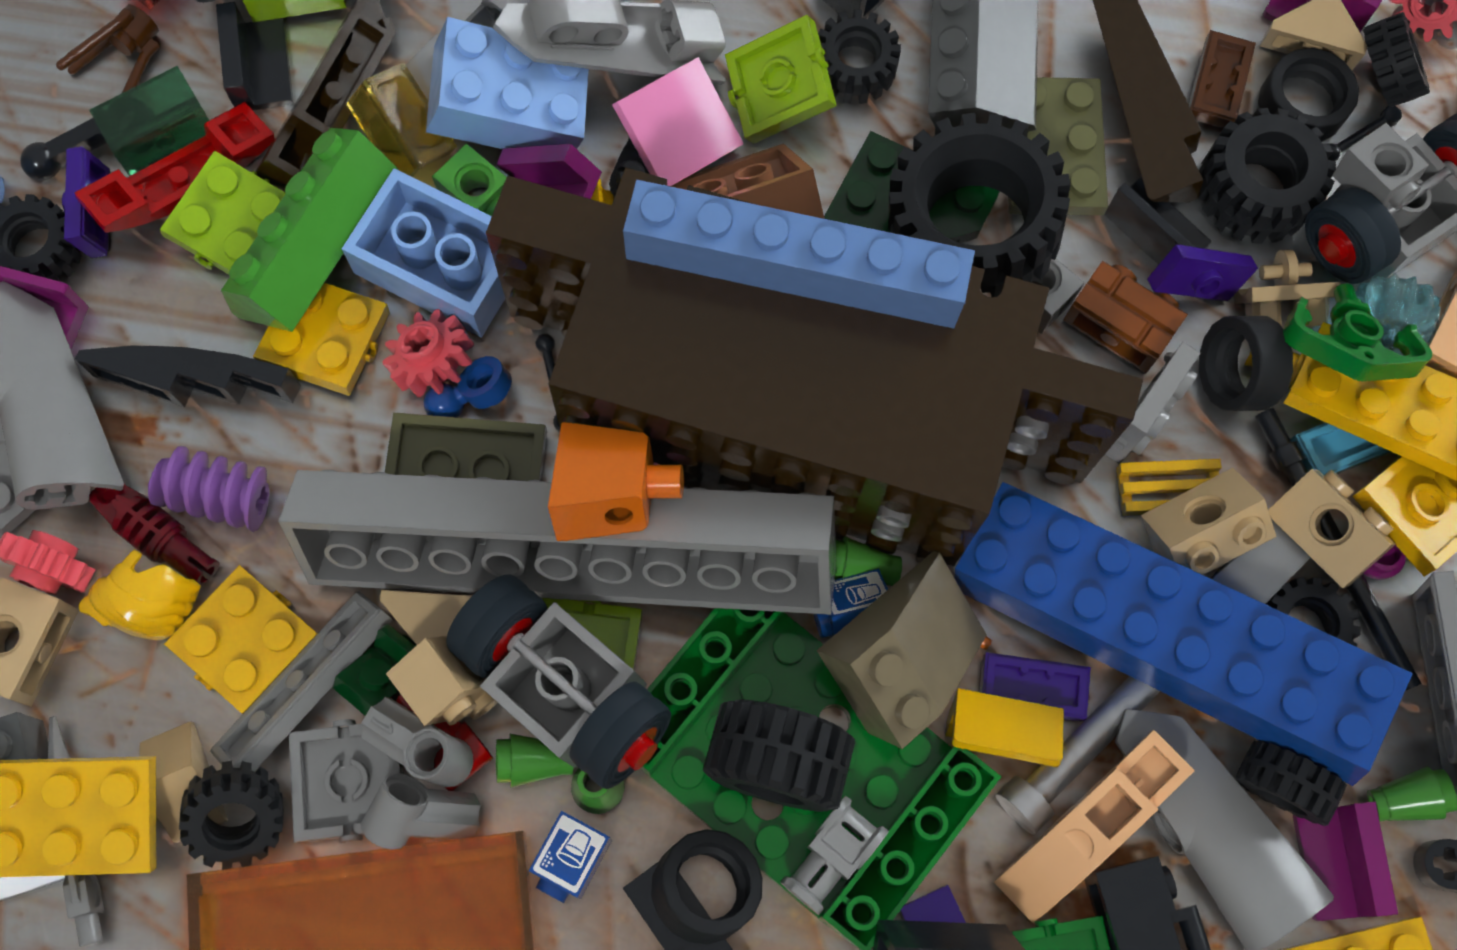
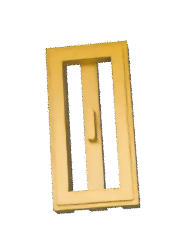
[1116,459,1222,516]

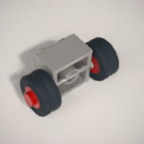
[1305,113,1457,284]
[446,574,671,789]

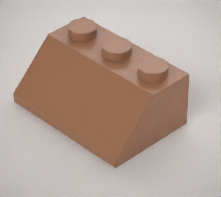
[670,143,825,219]

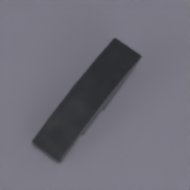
[75,345,301,408]

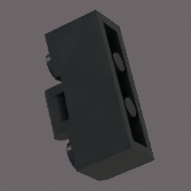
[1084,856,1211,950]

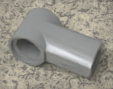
[361,697,473,787]
[361,773,481,850]

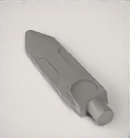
[48,716,105,947]

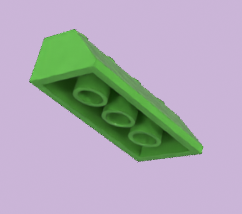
[221,128,398,332]

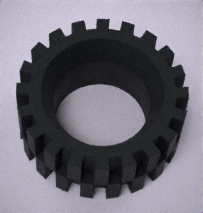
[889,113,1071,297]

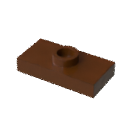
[1189,30,1256,128]

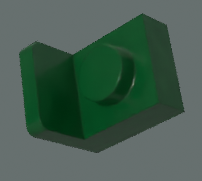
[333,624,417,716]

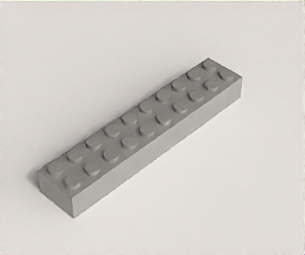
[278,470,836,615]

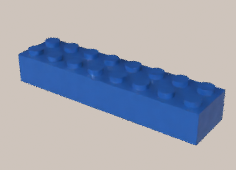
[954,482,1413,786]

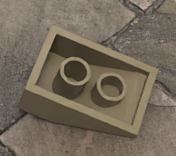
[816,551,987,749]

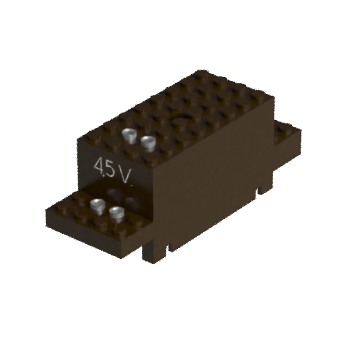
[486,167,1143,567]

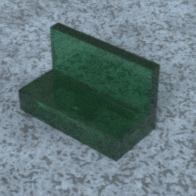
[89,65,209,176]

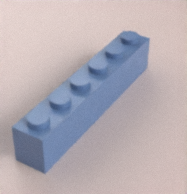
[623,179,975,329]

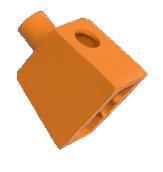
[548,423,684,541]

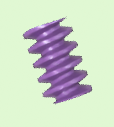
[148,446,270,532]

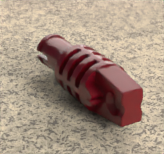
[89,484,220,587]

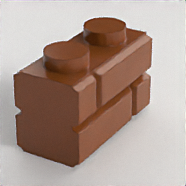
[1063,261,1188,373]

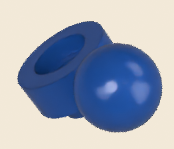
[423,356,512,418]

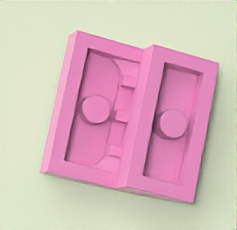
[612,57,744,186]

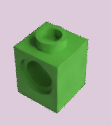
[432,143,507,216]

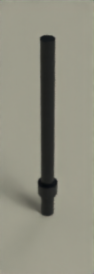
[1255,408,1422,691]

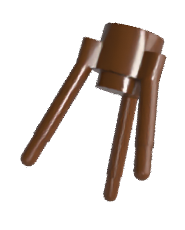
[56,4,160,102]

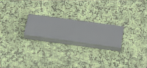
[210,591,393,772]

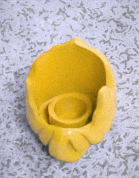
[79,550,201,641]

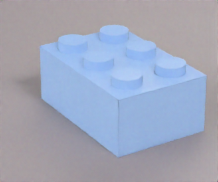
[426,17,589,149]
[342,168,505,338]

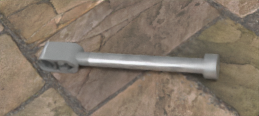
[995,519,1311,835]

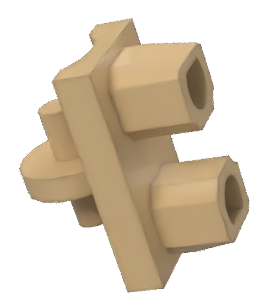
[1234,249,1340,326]

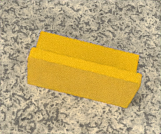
[945,688,1064,767]

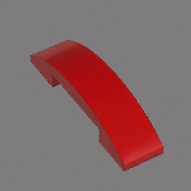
[74,102,274,233]

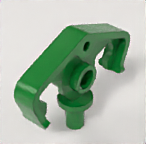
[1283,283,1433,382]

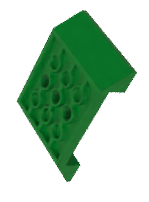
[640,608,1002,950]

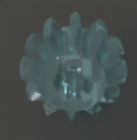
[1356,273,1441,352]

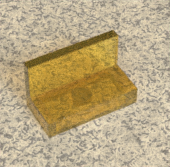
[346,62,457,177]

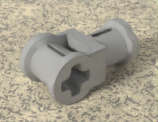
[780,795,889,915]

